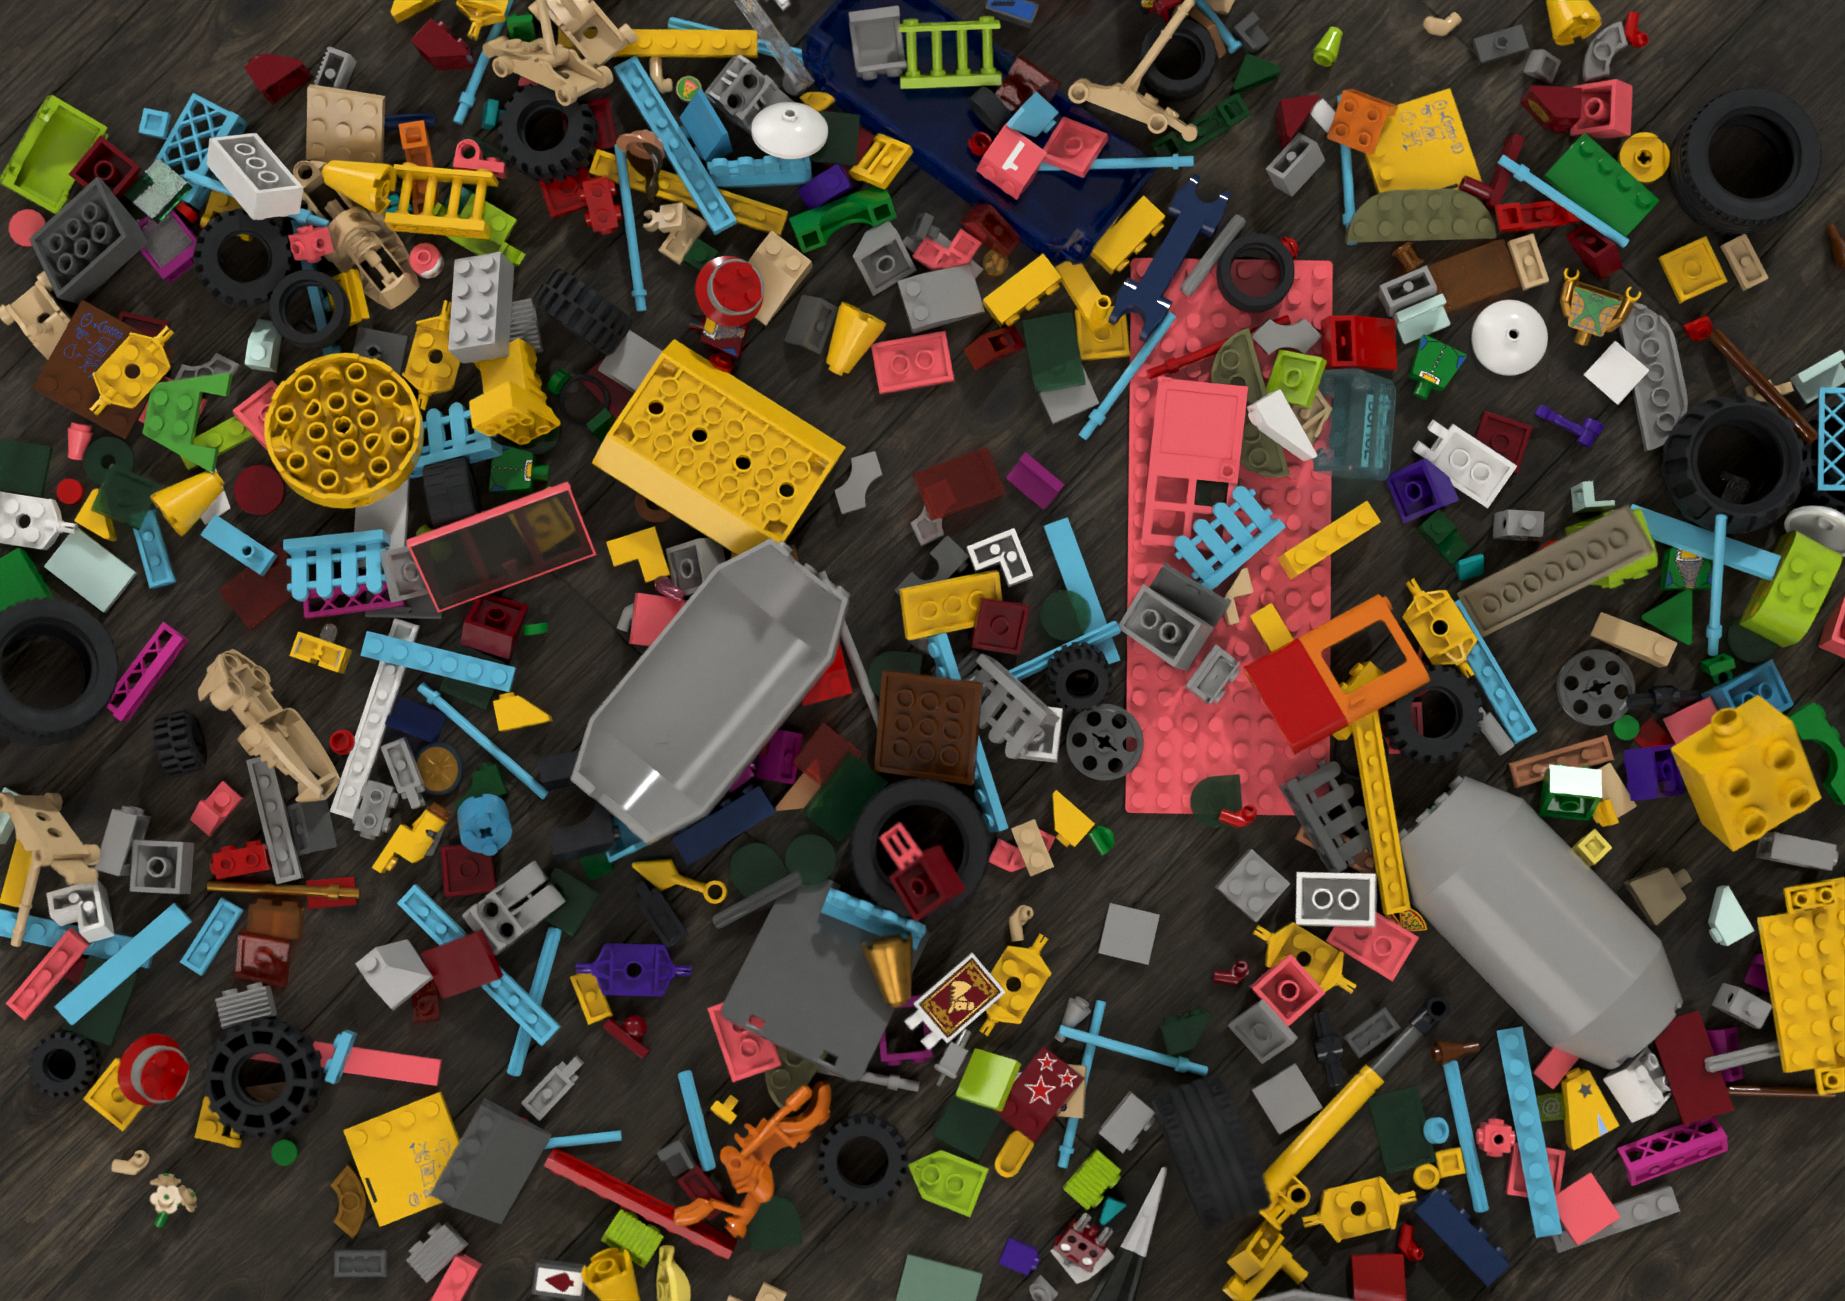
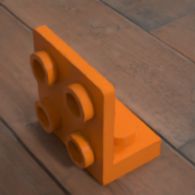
[1327,89,1398,155]

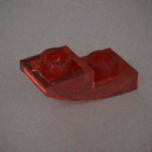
[412,979,441,1024]

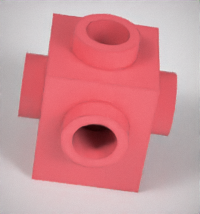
[288,225,334,264]
[1476,1118,1515,1157]

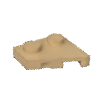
[1291,389,1332,446]

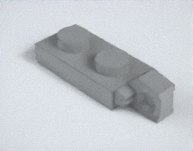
[381,737,426,809]
[521,1056,584,1121]

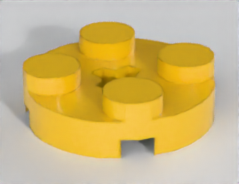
[1617,132,1670,184]

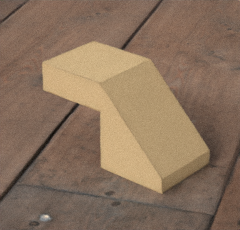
[1224,568,1254,626]

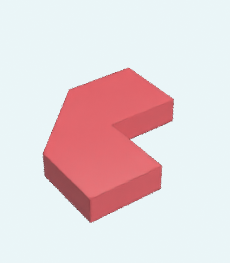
[912,229,982,272]
[989,829,1055,872]

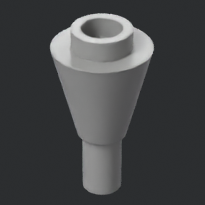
[1054,996,1091,1043]

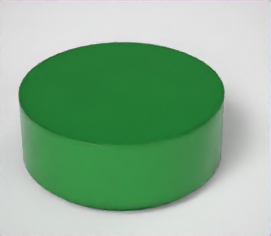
[547,369,570,395]
[522,622,548,636]
[1612,715,1639,741]
[271,1139,299,1166]

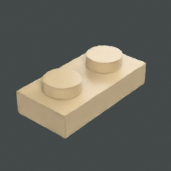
[1720,233,1768,291]
[1507,234,1549,290]
[1011,819,1054,876]

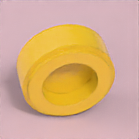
[1413,1163,1440,1190]

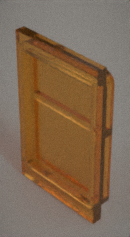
[1428,239,1521,313]

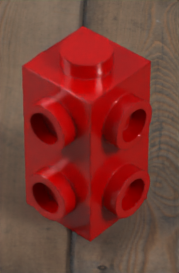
[579,174,622,235]
[210,840,273,879]

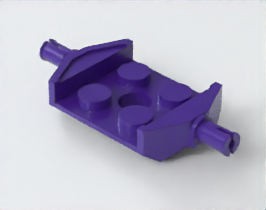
[576,943,691,996]

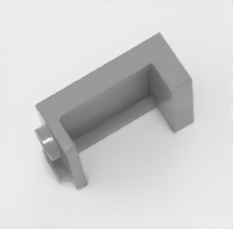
[848,6,907,80]

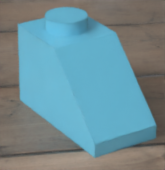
[1006,92,1059,137]

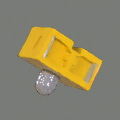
[289,624,353,674]

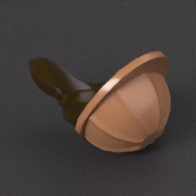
[616,129,665,202]

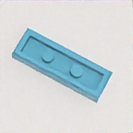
[130,509,176,589]
[180,897,245,976]

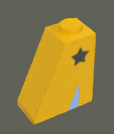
[1561,1067,1619,1150]

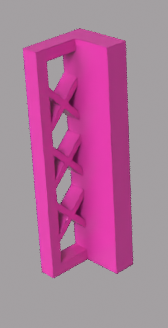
[303,572,405,619]
[106,622,189,722]
[1617,1116,1728,1186]

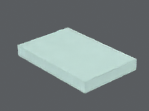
[44,528,137,613]

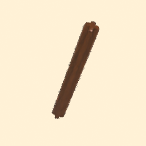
[1708,329,1818,445]

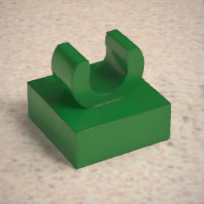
[507,12,536,42]
[1700,653,1736,685]

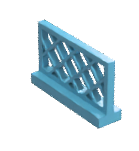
[144,93,248,210]
[1817,388,1845,491]

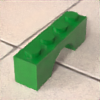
[789,186,897,254]
[1786,702,1845,806]

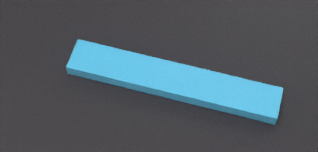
[1631,504,1781,581]
[1044,517,1120,664]
[1441,599,1537,744]
[54,903,192,1026]

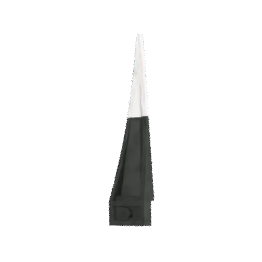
[1089,1167,1167,1301]

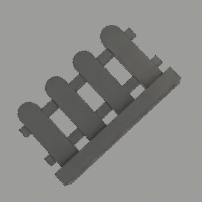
[1279,760,1373,873]

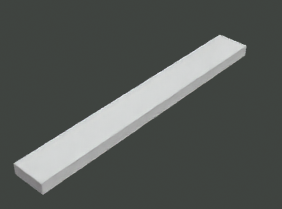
[330,618,420,819]

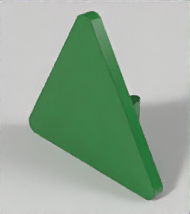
[1642,589,1693,645]

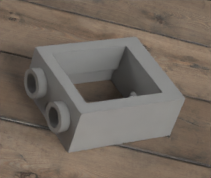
[95,806,151,876]
[1755,832,1838,870]

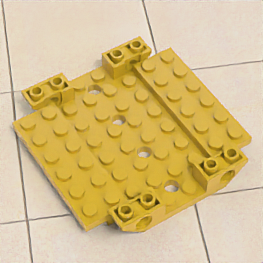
[1757,877,1845,1095]

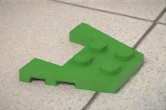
[142,373,233,472]

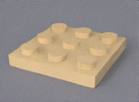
[306,84,385,163]

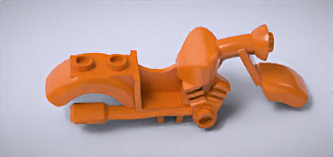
[673,1080,831,1239]

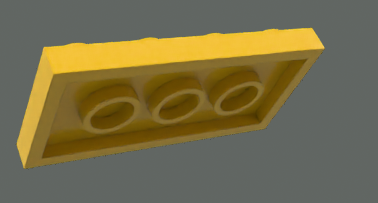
[899,570,1002,640]

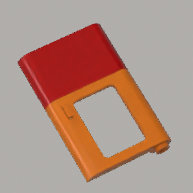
[1243,594,1430,755]

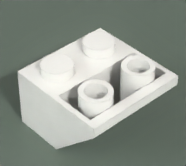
[1603,1046,1672,1123]

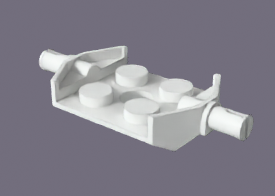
[0,491,78,550]

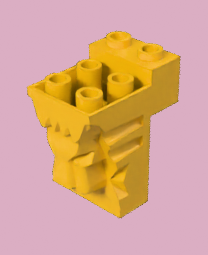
[469,338,561,445]

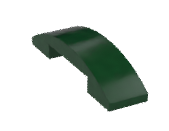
[1151,92,1251,157]

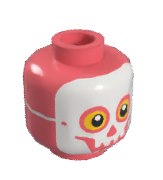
[409,243,444,278]

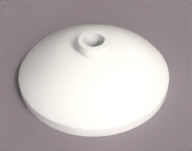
[751,102,828,159]
[1471,300,1548,376]
[1784,505,1845,557]

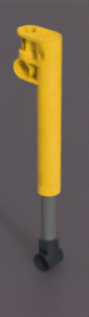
[1259,995,1450,1232]

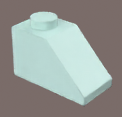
[245,319,282,372]
[1708,885,1754,946]

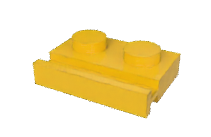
[328,269,370,327]

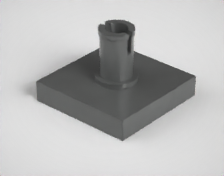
[353,327,409,377]

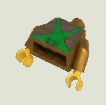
[1560,268,1641,346]

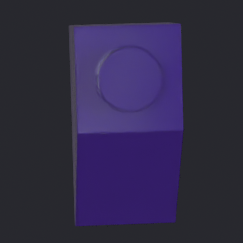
[798,164,854,210]

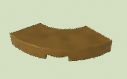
[331,1164,367,1238]

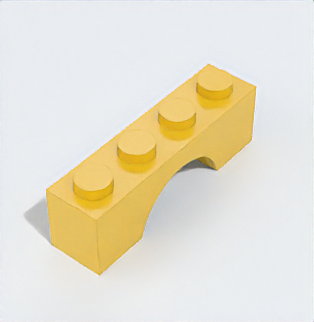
[1277,501,1381,580]

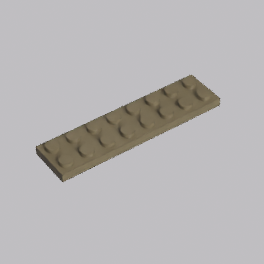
[1457,505,1655,638]

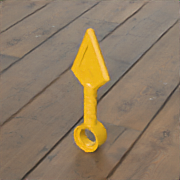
[632,859,728,904]

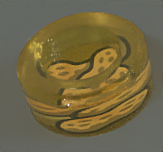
[983,249,1008,276]

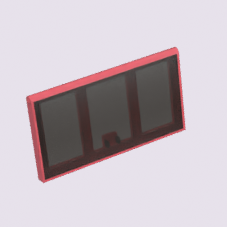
[406,481,596,613]

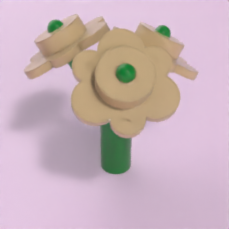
[150,1173,197,1228]

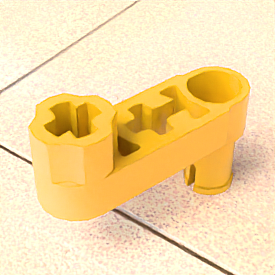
[1222,1244,1308,1301]

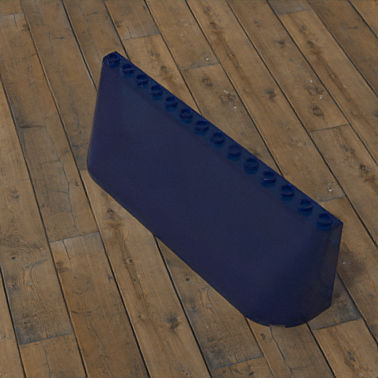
[802,0,1158,265]

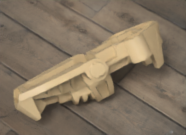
[293,160,420,310]
[198,649,340,803]

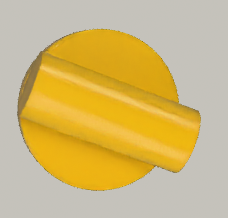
[1593,798,1619,827]

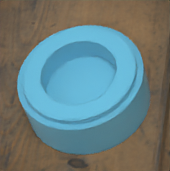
[1423,1117,1449,1144]

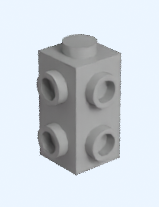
[352,780,399,840]

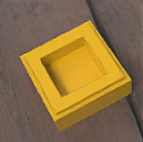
[1434,1147,1466,1178]

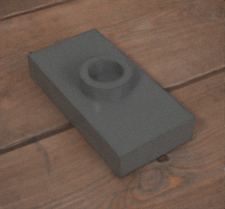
[1472,24,1529,64]
[1343,1007,1400,1058]
[334,1250,388,1277]

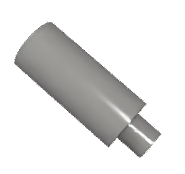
[1478,707,1514,756]

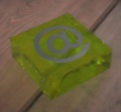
[1536,1093,1565,1122]

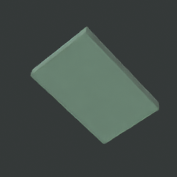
[896,1254,983,1301]

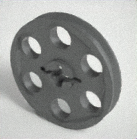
[1556,649,1635,726]
[1066,704,1144,781]

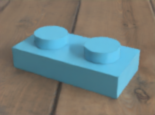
[324,1030,358,1084]

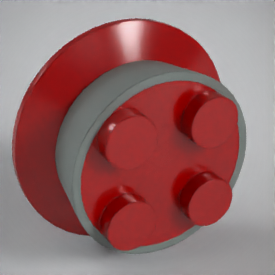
[695,256,764,327]
[117,1034,189,1106]

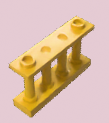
[384,162,499,239]

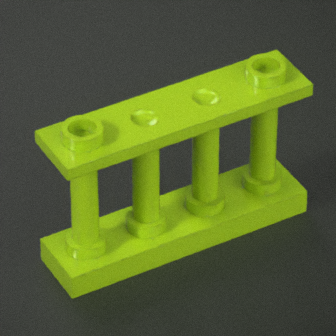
[898,16,1002,89]

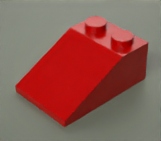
[802,641,853,706]

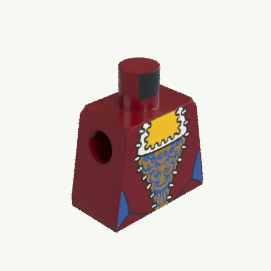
[689,314,751,361]

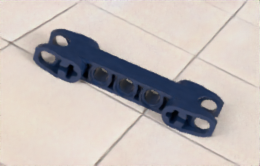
[1108,174,1231,342]

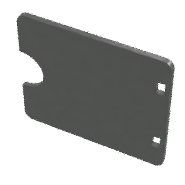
[721,866,929,1082]

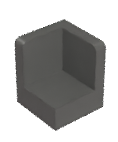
[1231,12,1269,55]
[657,1137,696,1177]

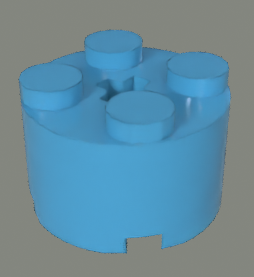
[457,794,512,856]

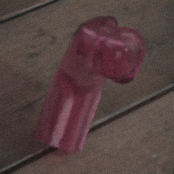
[654,576,686,604]

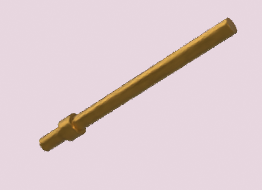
[207,881,361,900]

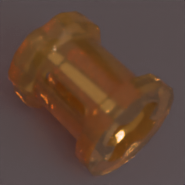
[1392,241,1424,274]

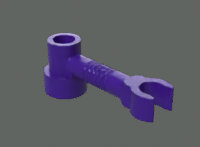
[1535,405,1605,448]

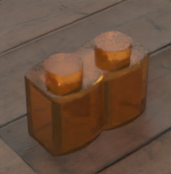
[246,899,305,939]

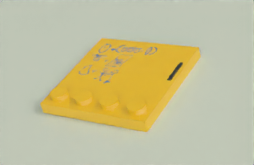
[1364,88,1482,194]
[343,1092,460,1227]

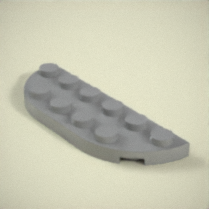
[1619,303,1688,452]

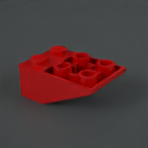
[1321,315,1397,371]

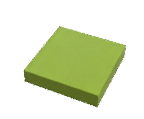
[1266,349,1327,409]
[955,1048,1021,1112]

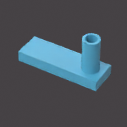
[201,515,278,577]

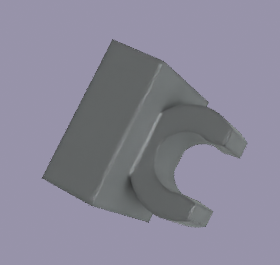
[908,212,941,241]

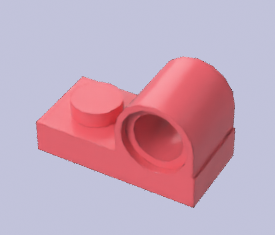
[453,139,508,179]

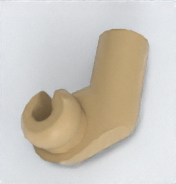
[1008,905,1033,942]

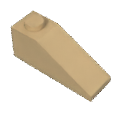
[1590,612,1677,668]

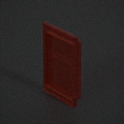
[913,447,1006,521]

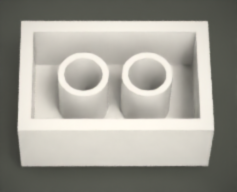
[1296,872,1377,928]

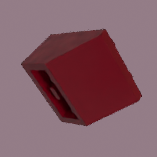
[410,18,476,71]

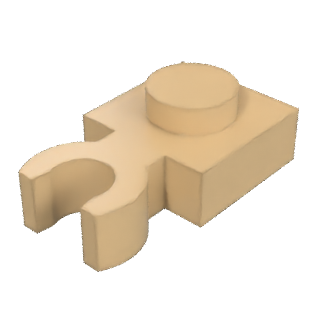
[643,202,687,233]

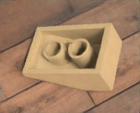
[748,231,813,326]

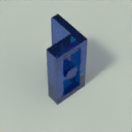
[385,697,447,743]

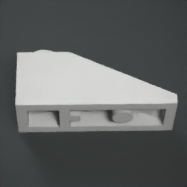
[1246,389,1318,461]

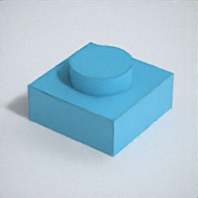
[139,108,171,140]

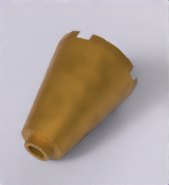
[861,934,913,1007]

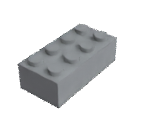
[448,252,514,364]

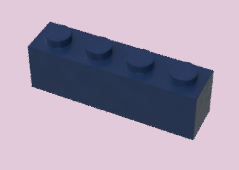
[672,784,777,865]
[1411,1187,1510,1287]

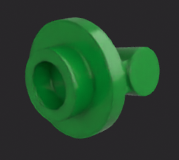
[1087,826,1115,855]

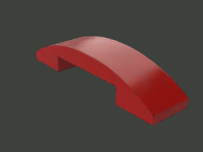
[1495,200,1583,231]

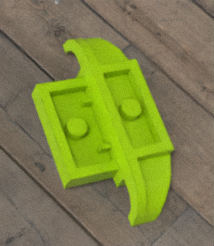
[433,193,526,266]

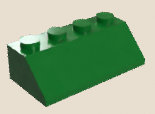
[1543,132,1660,245]

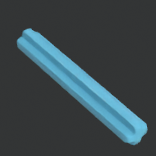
[678,1070,716,1171]

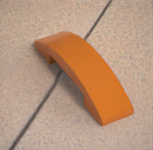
[398,120,440,215]

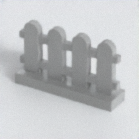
[973,653,1060,759]

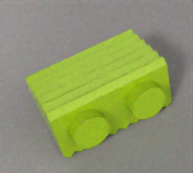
[1063,1148,1121,1210]
[601,1209,664,1268]

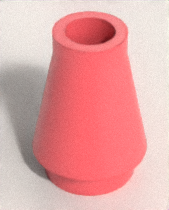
[68,422,93,460]

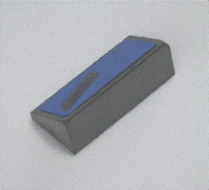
[984,0,1039,29]

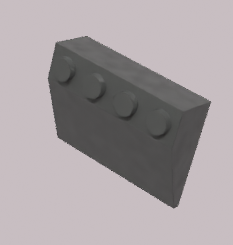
[29,177,147,304]
[430,1098,552,1224]

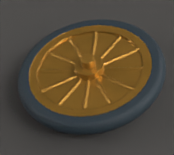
[415,742,464,796]

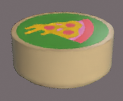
[676,76,702,103]

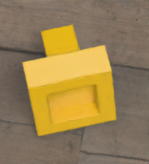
[710,1095,739,1125]

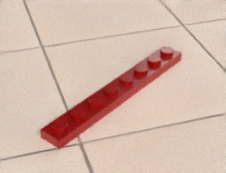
[544,1148,738,1260]

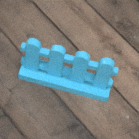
[707,155,812,189]
[409,396,503,479]
[1174,486,1286,591]
[283,529,391,602]
[820,887,926,950]

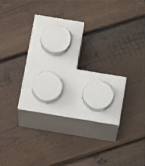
[966,528,1033,587]
[47,879,115,943]

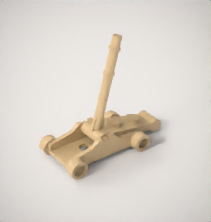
[483,0,613,106]
[528,0,639,69]
[1068,0,1198,141]
[0,271,72,360]
[0,792,101,947]

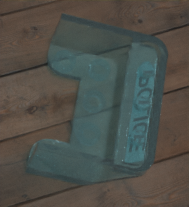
[1313,368,1396,481]

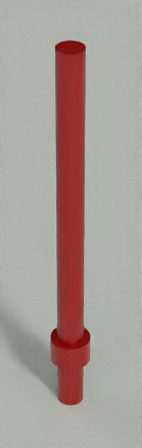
[1146,315,1291,380]

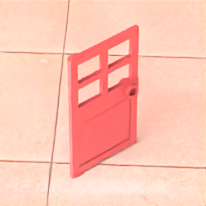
[1140,376,1248,550]

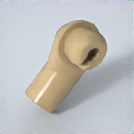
[1423,12,1462,36]
[649,57,673,94]
[111,1150,149,1175]

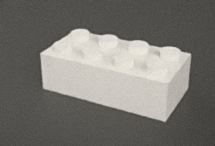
[206,133,304,220]

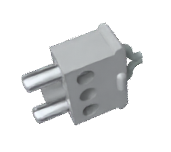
[934,1029,971,1086]

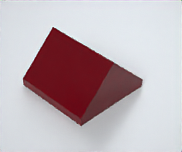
[1275,94,1320,149]

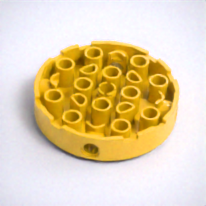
[264,353,424,508]

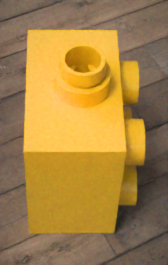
[1670,695,1822,852]

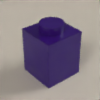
[999,1236,1040,1275]

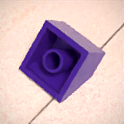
[1623,744,1684,801]

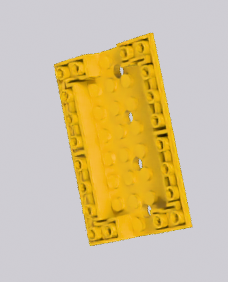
[592,339,846,555]

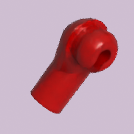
[1624,12,1649,48]
[1218,805,1257,828]
[1398,1223,1424,1262]

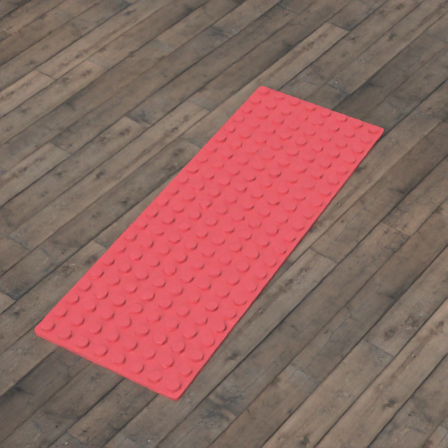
[1125,258,1333,815]

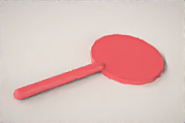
[9,209,46,247]

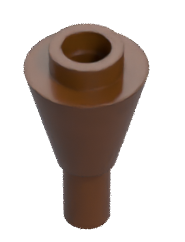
[1825,223,1845,270]
[1431,1041,1480,1066]

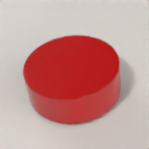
[174,200,199,224]
[57,479,85,505]

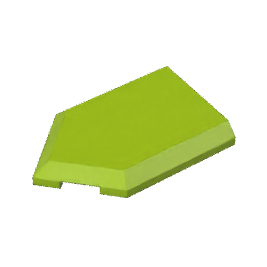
[908,1150,989,1217]

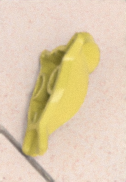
[656,1245,691,1301]

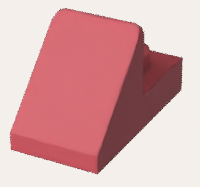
[190,781,244,836]

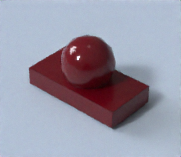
[603,1015,651,1058]

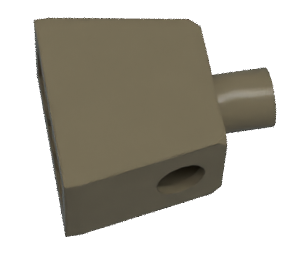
[1624,867,1692,926]

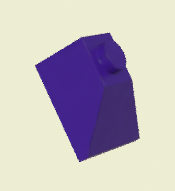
[1384,458,1459,523]

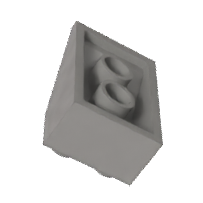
[898,264,985,334]
[1119,584,1214,671]

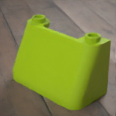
[0,95,108,214]

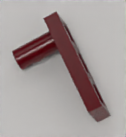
[1459,134,1525,211]

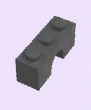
[894,535,969,597]

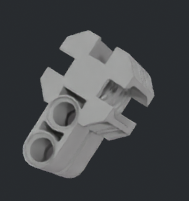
[704,54,794,136]
[462,861,566,956]

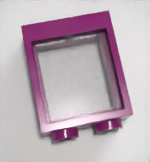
[136,201,197,284]

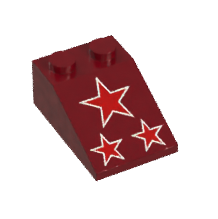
[993,1046,1085,1143]

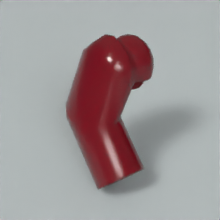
[1213,960,1249,986]

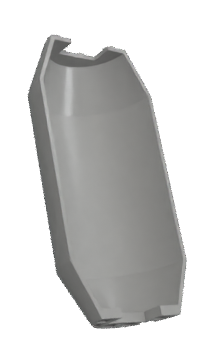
[571,539,850,845]
[1398,775,1683,1070]

